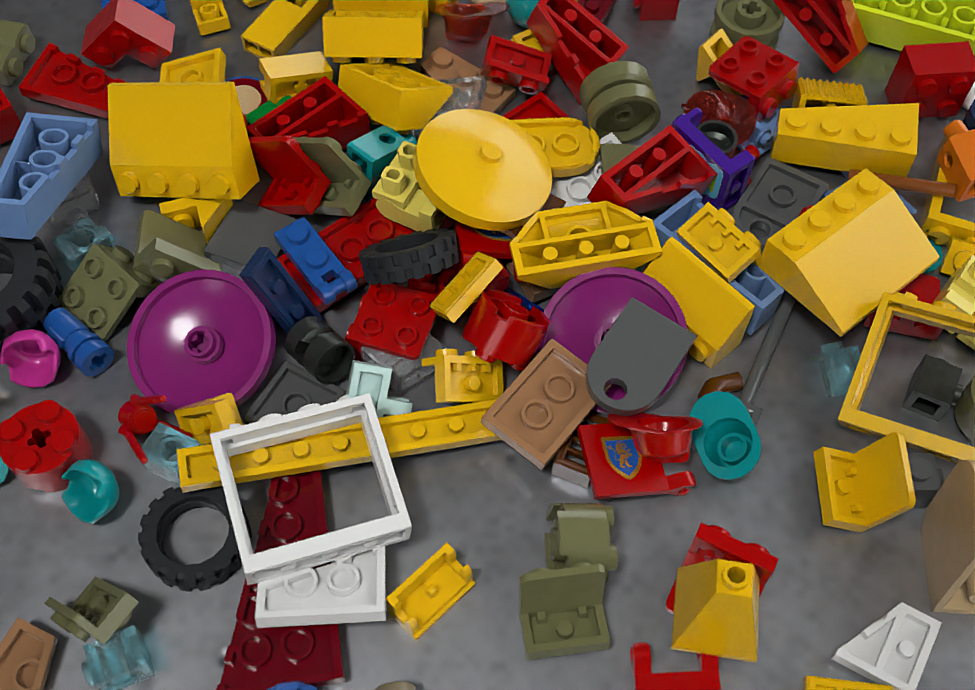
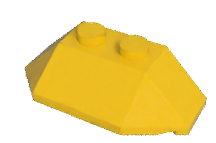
[509,201,662,289]

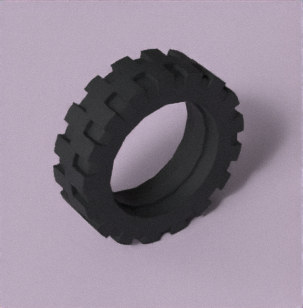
[359,228,460,285]
[138,486,252,592]

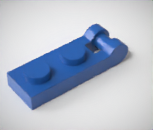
[274,217,358,305]

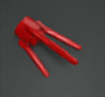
[118,394,193,464]

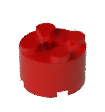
[462,289,550,371]
[0,400,92,493]

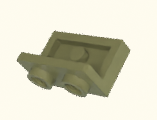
[44,576,139,645]

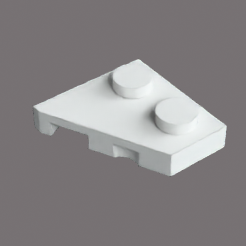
[831,602,942,690]

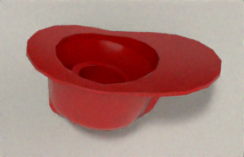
[607,413,703,463]

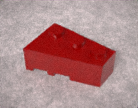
[526,0,629,106]
[773,0,868,74]
[246,76,370,150]
[587,125,718,215]

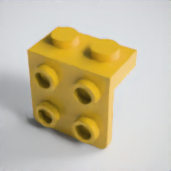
[813,432,916,533]

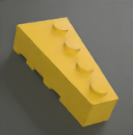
[770,103,919,177]

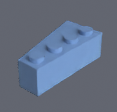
[0,112,103,240]
[653,189,785,336]

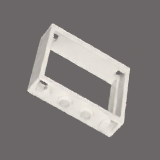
[210,393,412,585]

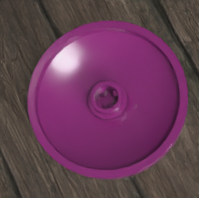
[538,267,687,415]
[127,269,276,414]

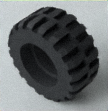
[0,236,63,354]

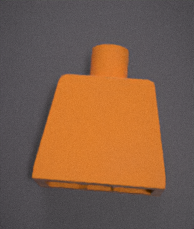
[938,120,975,202]

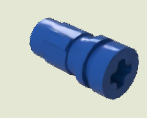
[43,308,114,377]

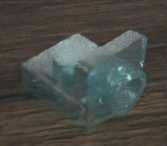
[809,341,868,397]

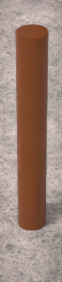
[848,169,957,198]

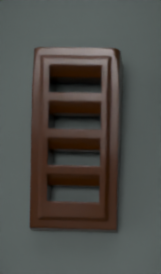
[552,412,611,488]

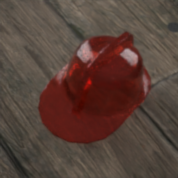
[435,2,510,42]
[681,89,757,146]

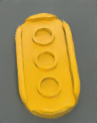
[511,117,600,177]

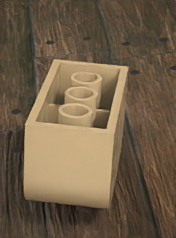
[921,460,975,615]

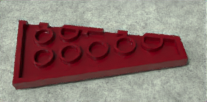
[216,470,345,690]

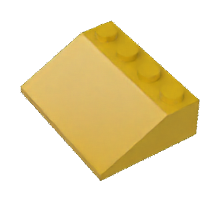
[108,82,260,199]
[758,168,940,337]

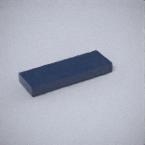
[239,247,325,334]

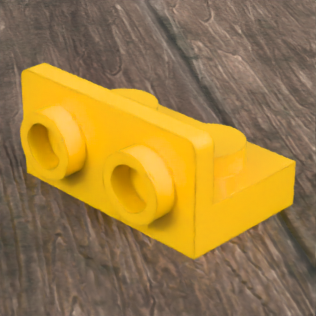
[676,202,762,284]
[421,349,504,403]

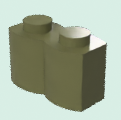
[0,19,36,86]

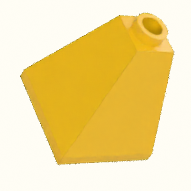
[671,559,760,663]

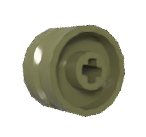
[709,0,785,50]
[579,60,661,144]

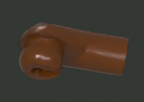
[697,372,743,400]

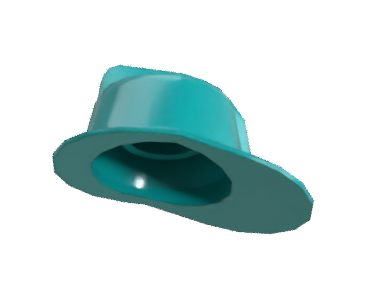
[689,391,762,480]

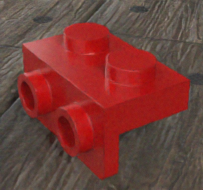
[480,35,552,94]

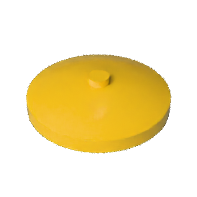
[413,109,552,231]

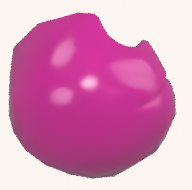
[0,329,61,388]

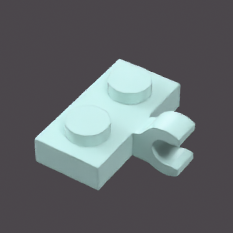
[346,360,413,418]

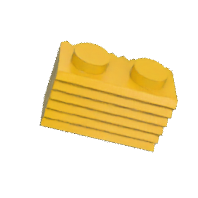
[792,77,868,108]

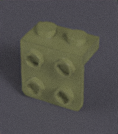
[292,137,372,216]
[133,210,222,282]
[58,243,160,341]
[519,562,611,660]

